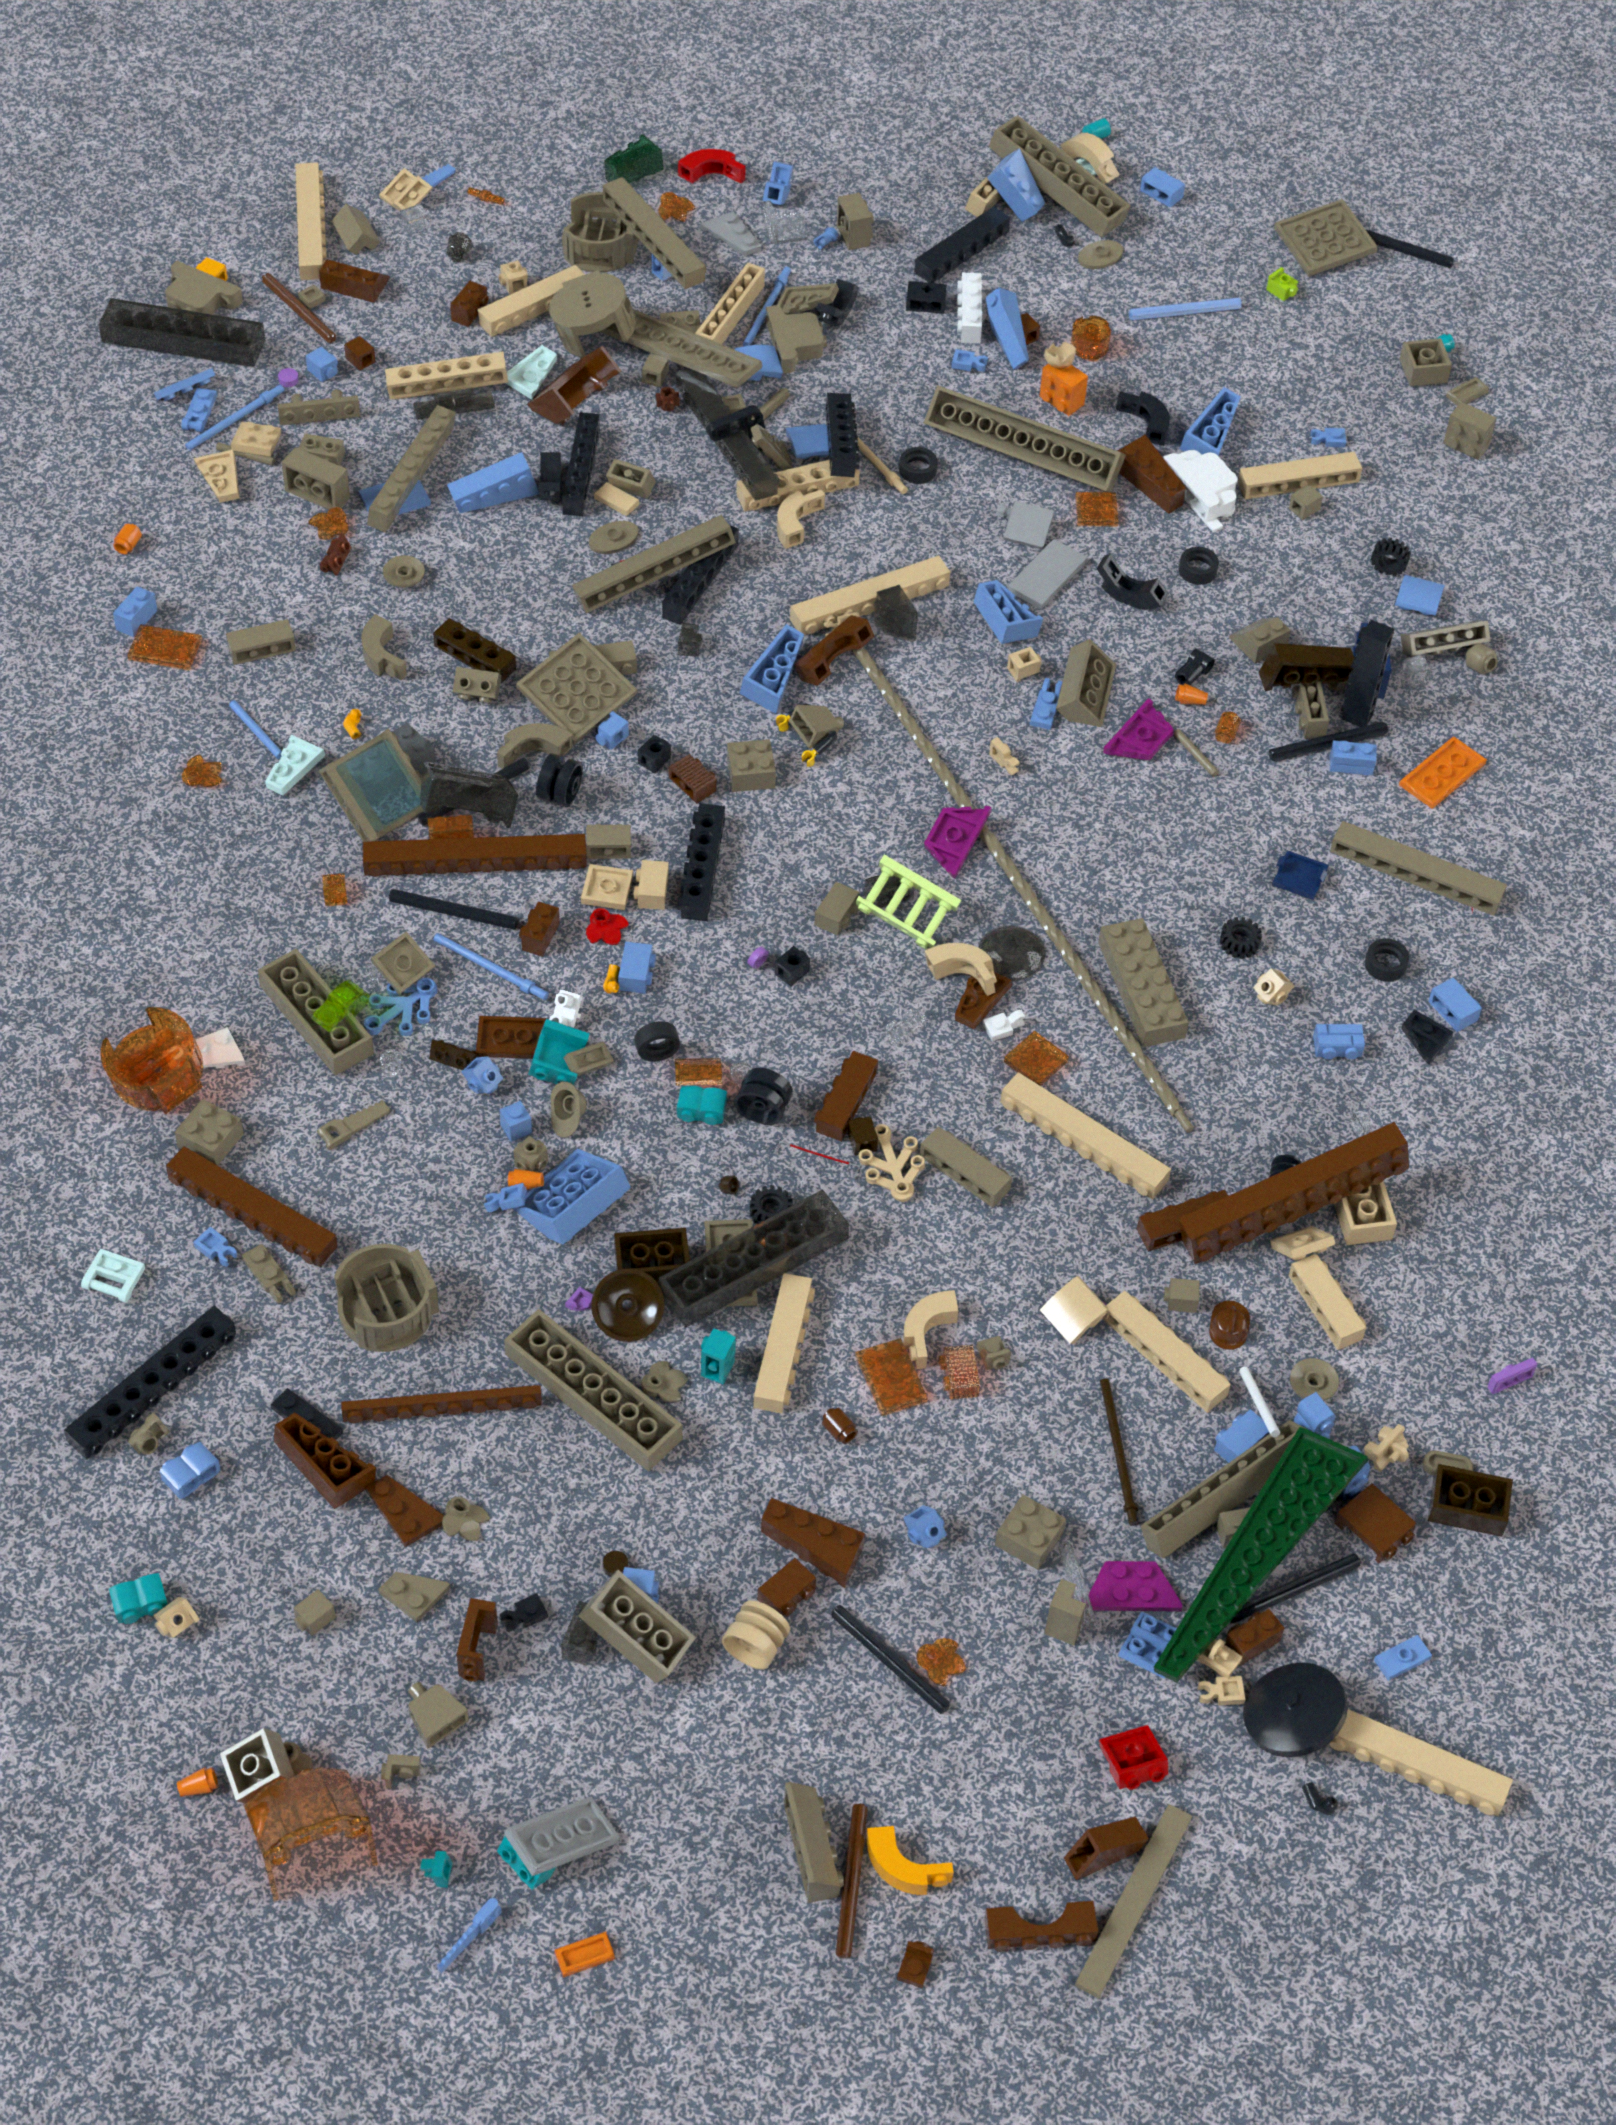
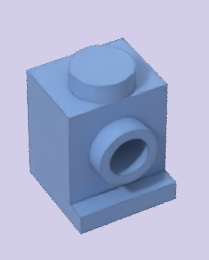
[595,711,629,750]

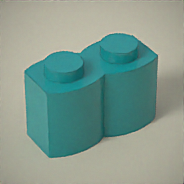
[676,1085,727,1125]
[109,1573,168,1624]

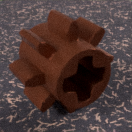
[656,387,680,411]

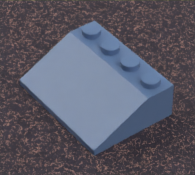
[514,1149,631,1245]

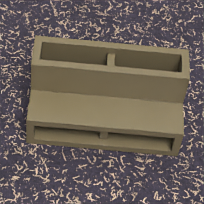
[332,204,380,254]
[1044,1579,1086,1645]

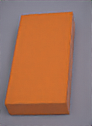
[554,1932,615,1977]

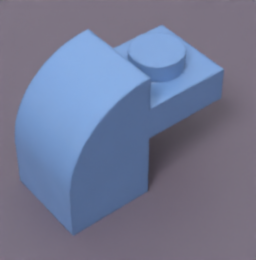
[763,161,793,205]

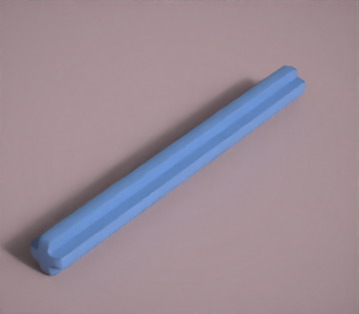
[1129,298,1242,321]

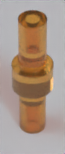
[467,187,505,205]

